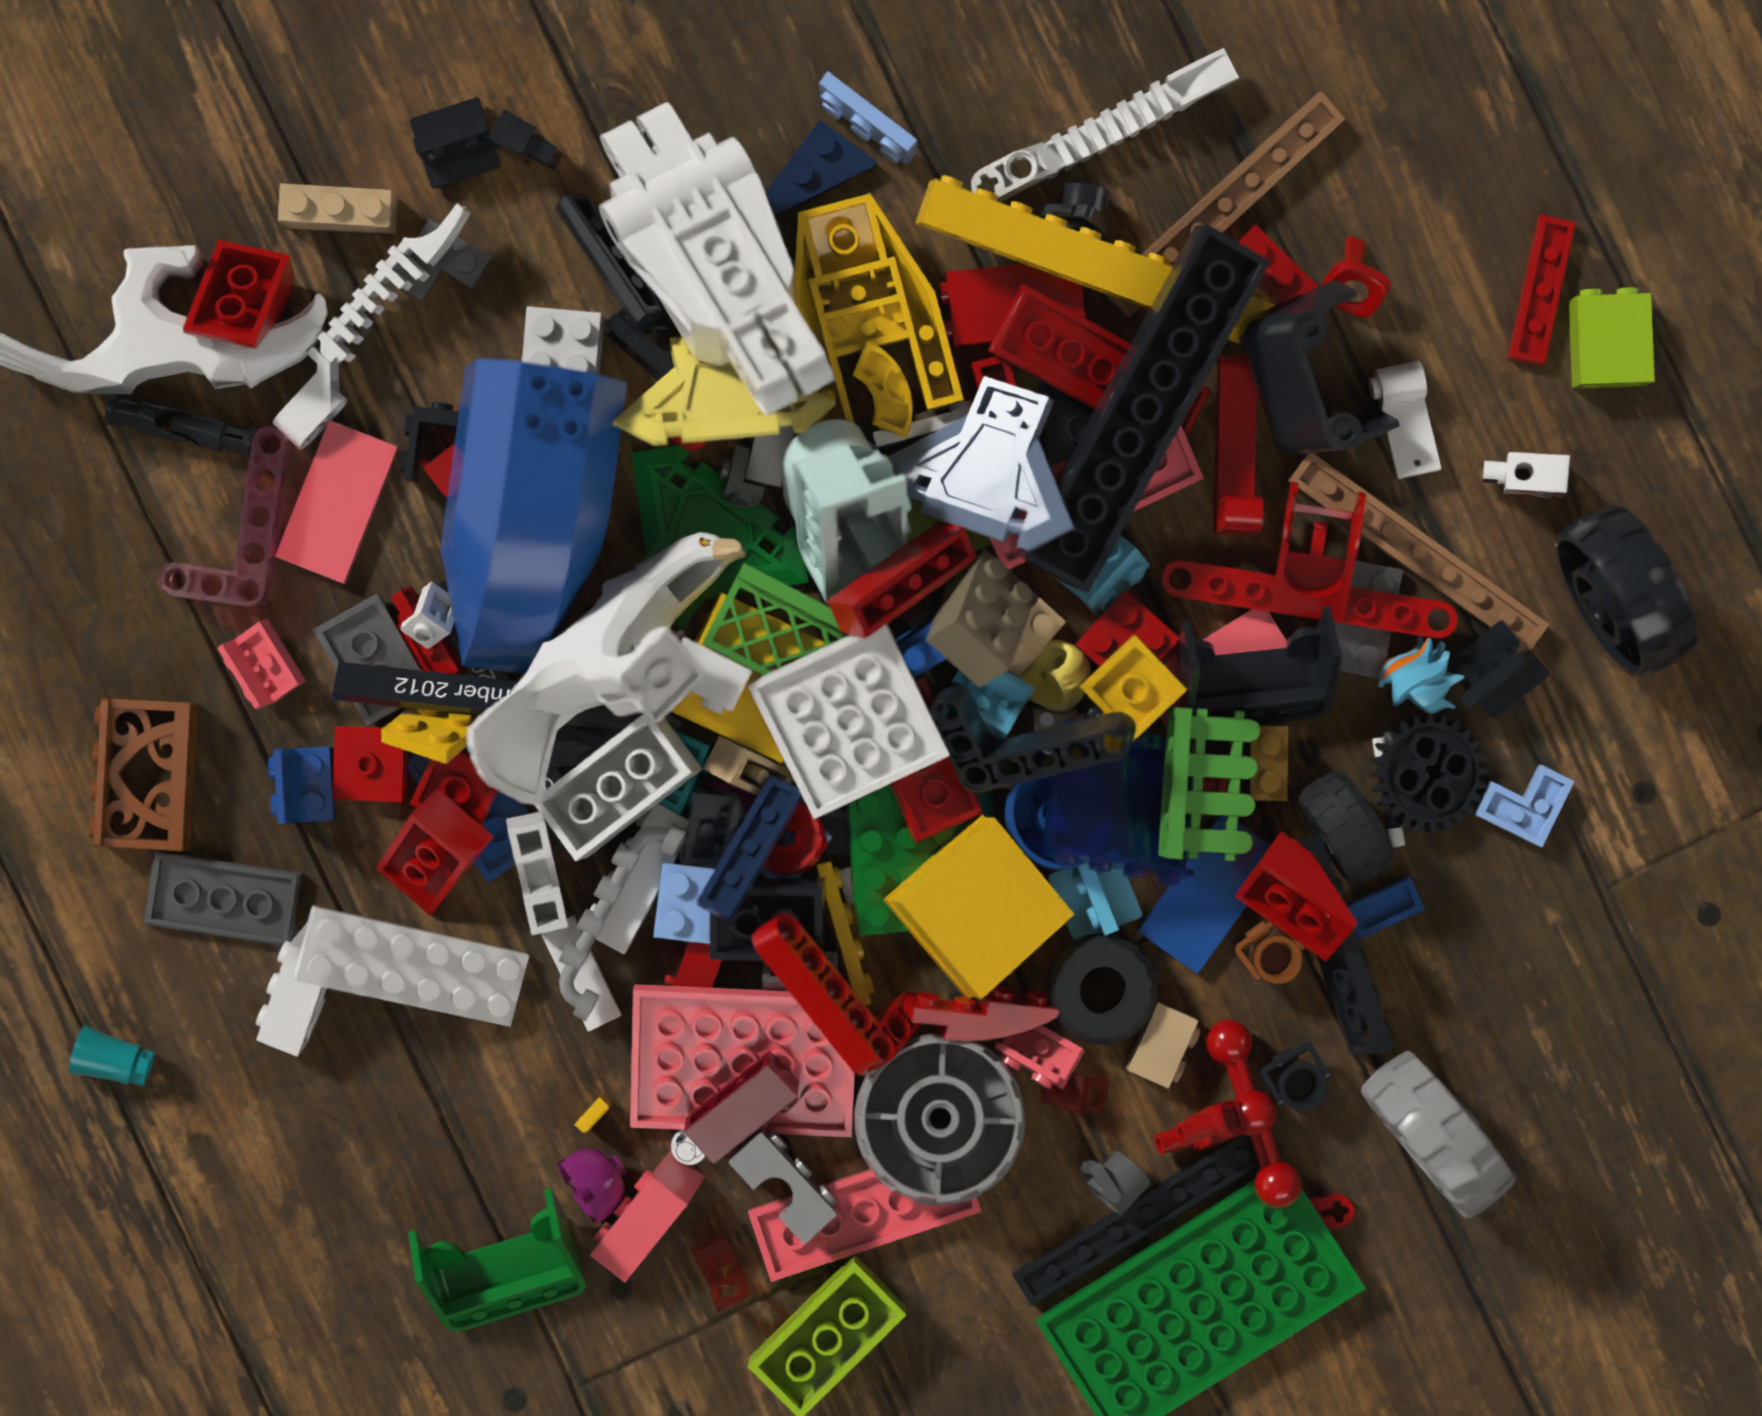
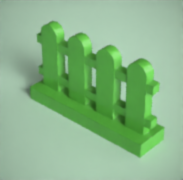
[1158,707,1260,861]

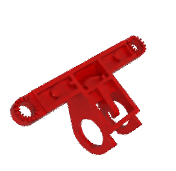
[1162,481,1458,639]

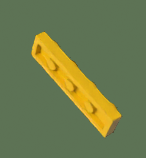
[812,861,874,1006]

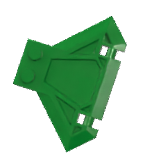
[631,445,809,630]

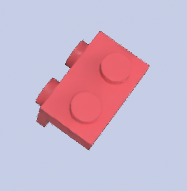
[218,619,306,710]
[994,1025,1085,1089]

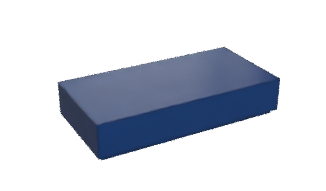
[1346,875,1425,940]

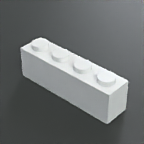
[590,804,688,954]

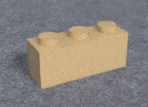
[278,183,398,234]

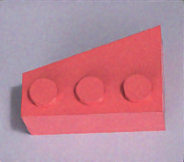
[590,1149,706,1283]

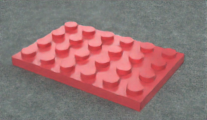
[630,984,858,1137]

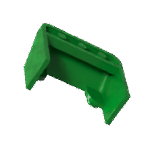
[408,1188,586,1331]

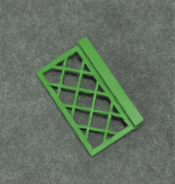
[702,563,850,675]

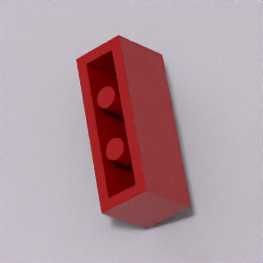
[1238,224,1327,313]

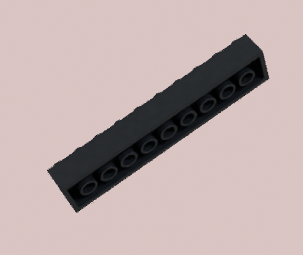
[1015,224,1271,593]

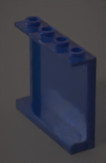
[1041,718,1207,885]

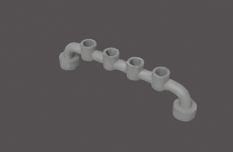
[559,824,687,1022]

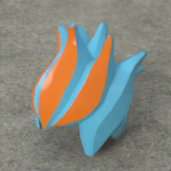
[1378,636,1465,714]

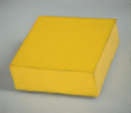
[574,1093,612,1133]

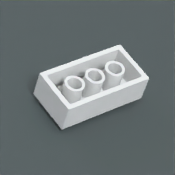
[522,306,605,374]
[535,714,702,861]

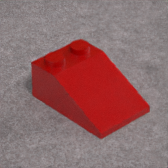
[182,240,295,349]
[375,788,494,916]
[1234,832,1358,961]

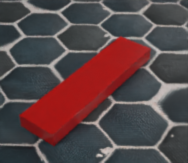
[1507,214,1576,367]

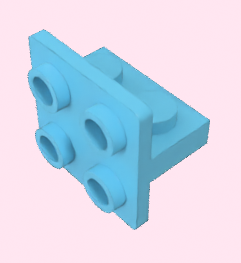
[947,670,1034,740]
[1048,849,1142,941]

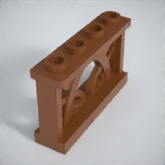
[89,698,198,851]

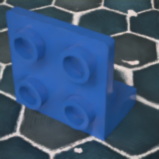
[268,747,336,824]

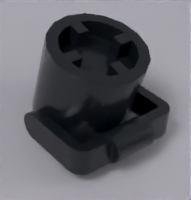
[1040,183,1109,235]
[1261,1043,1331,1111]

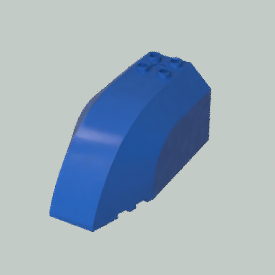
[440,358,627,675]

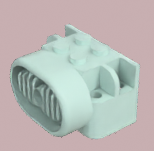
[781,419,911,604]

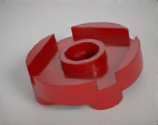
[763,803,827,876]

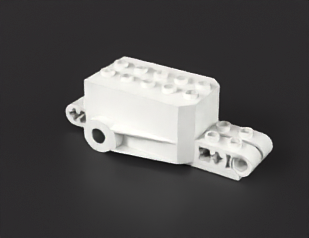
[599,102,834,416]

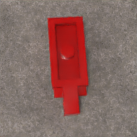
[390,586,466,675]

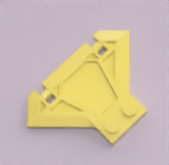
[613,337,836,445]

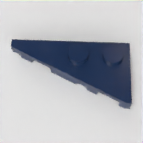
[765,120,877,217]

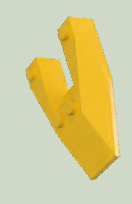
[793,194,964,424]

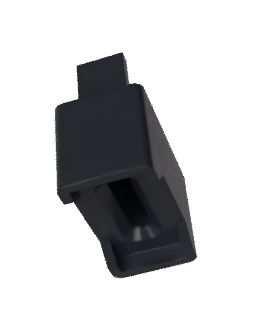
[488,109,562,171]

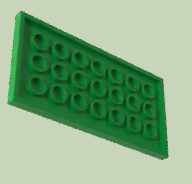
[1035,1161,1366,1416]

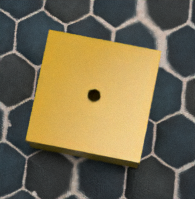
[671,592,825,764]
[883,814,1074,999]

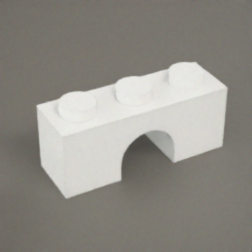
[506,812,568,935]

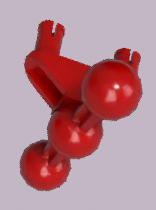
[1153,1019,1302,1209]

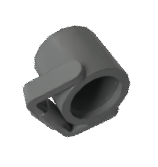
[1079,1150,1151,1216]

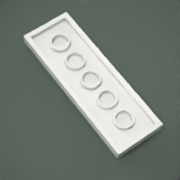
[293,906,529,1027]

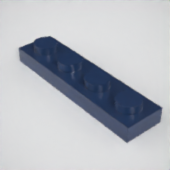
[696,775,803,922]

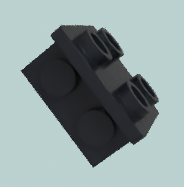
[410,97,502,189]
[1447,620,1549,719]

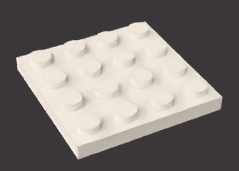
[748,624,950,819]

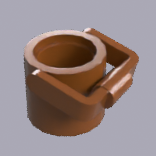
[1235,921,1306,984]

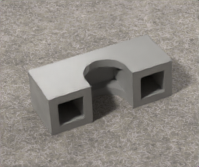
[728,1130,838,1245]

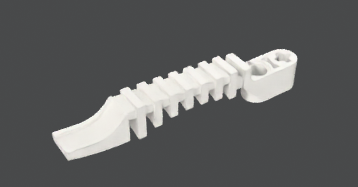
[971,48,1239,202]
[273,203,471,450]

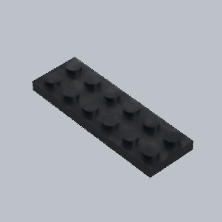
[1295,836,1394,1054]

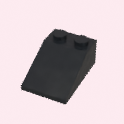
[709,877,825,961]

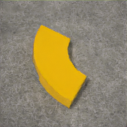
[852,340,913,439]

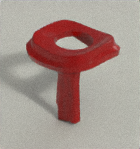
[1320,236,1391,318]

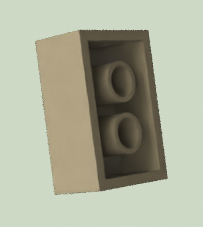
[926,548,1036,688]

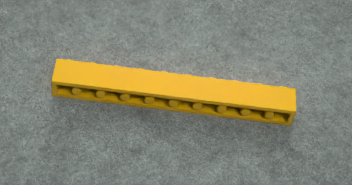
[915,175,1275,344]

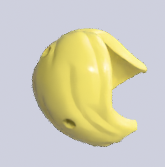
[1019,640,1092,712]

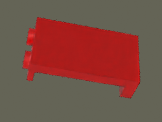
[939,264,1085,350]

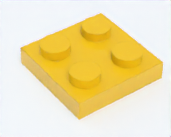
[1080,635,1187,742]
[381,708,480,764]

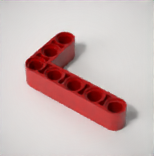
[1213,355,1263,536]
[752,913,921,1076]

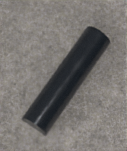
[555,194,666,330]

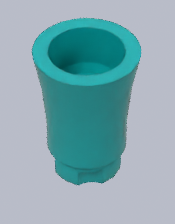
[68,1024,155,1087]

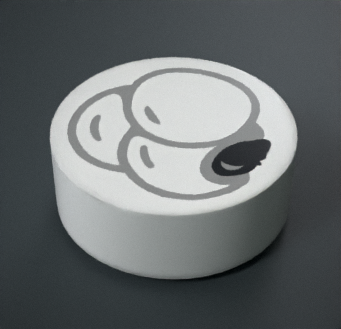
[671,1130,706,1165]

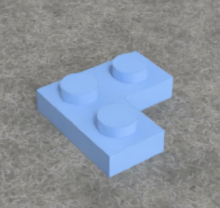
[1473,765,1575,847]

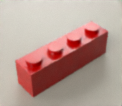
[827,522,978,639]

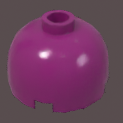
[556,1148,626,1224]

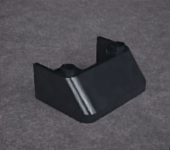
[1238,280,1400,455]
[1177,606,1343,725]

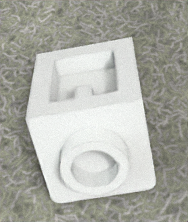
[400,581,454,649]

